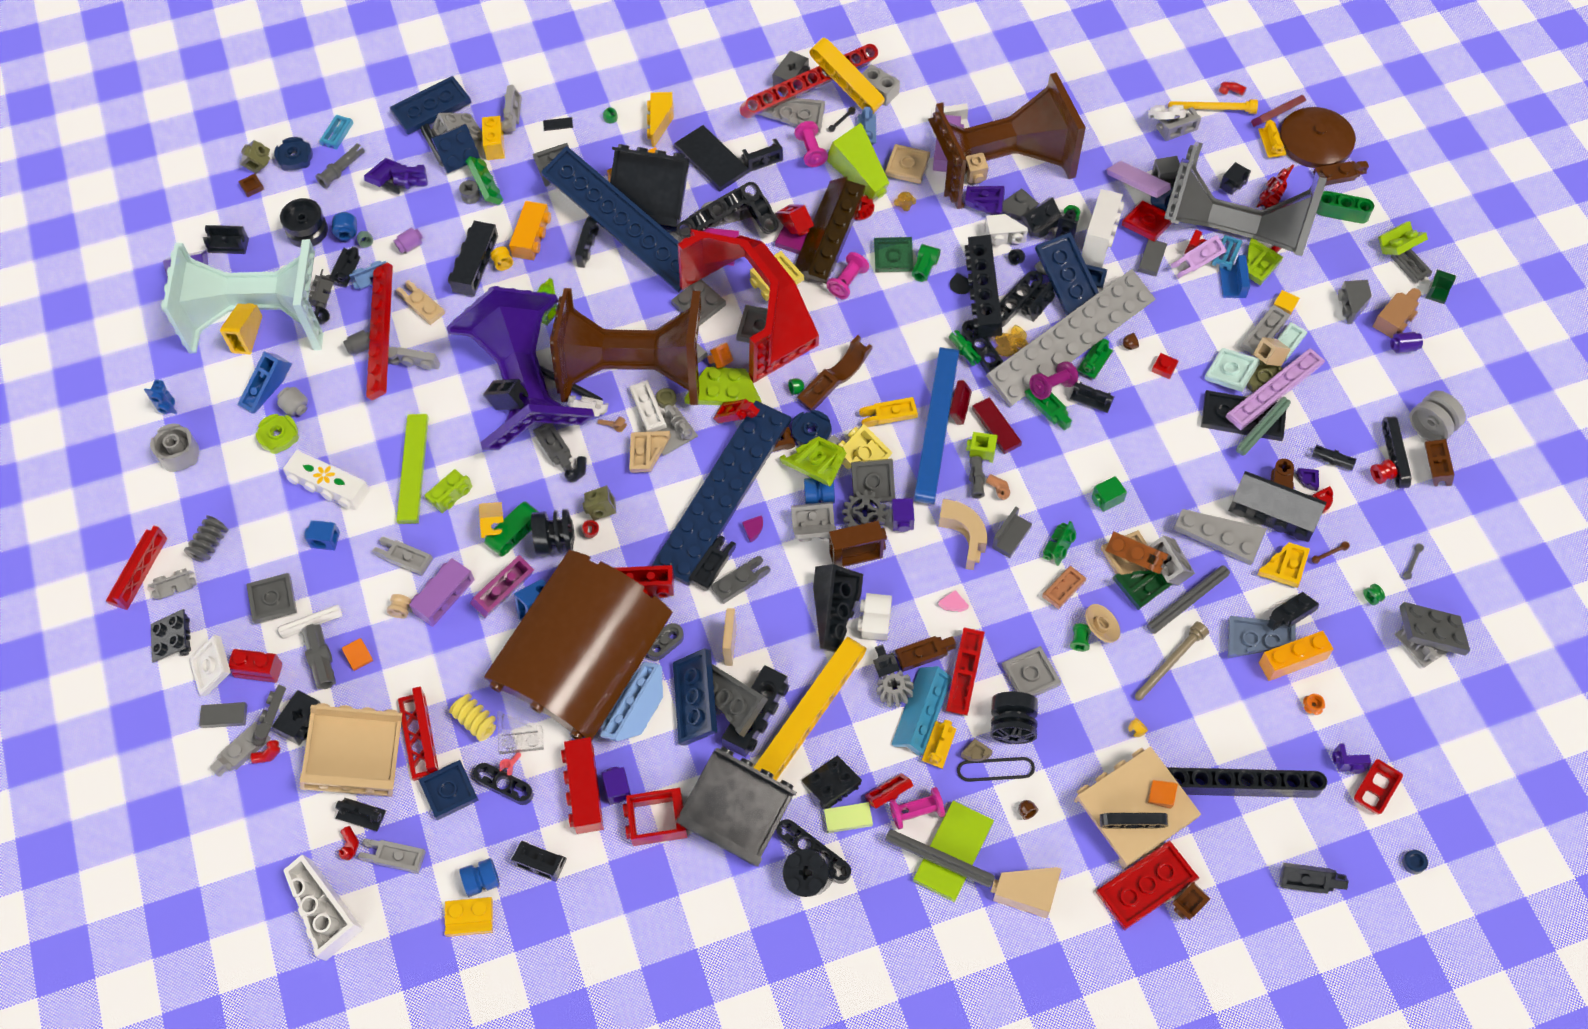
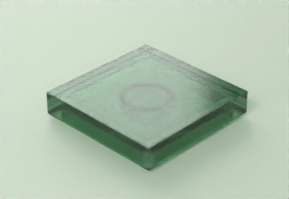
[874,237,914,273]

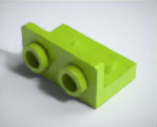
[1378,221,1428,255]
[424,469,473,513]

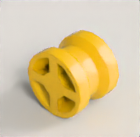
[490,246,514,271]

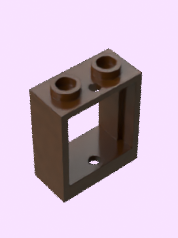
[829,520,887,567]

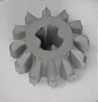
[876,670,914,708]

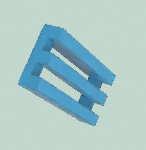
[319,115,354,150]
[1212,235,1242,271]

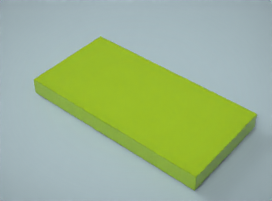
[913,800,994,902]

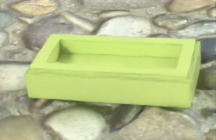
[824,802,873,833]

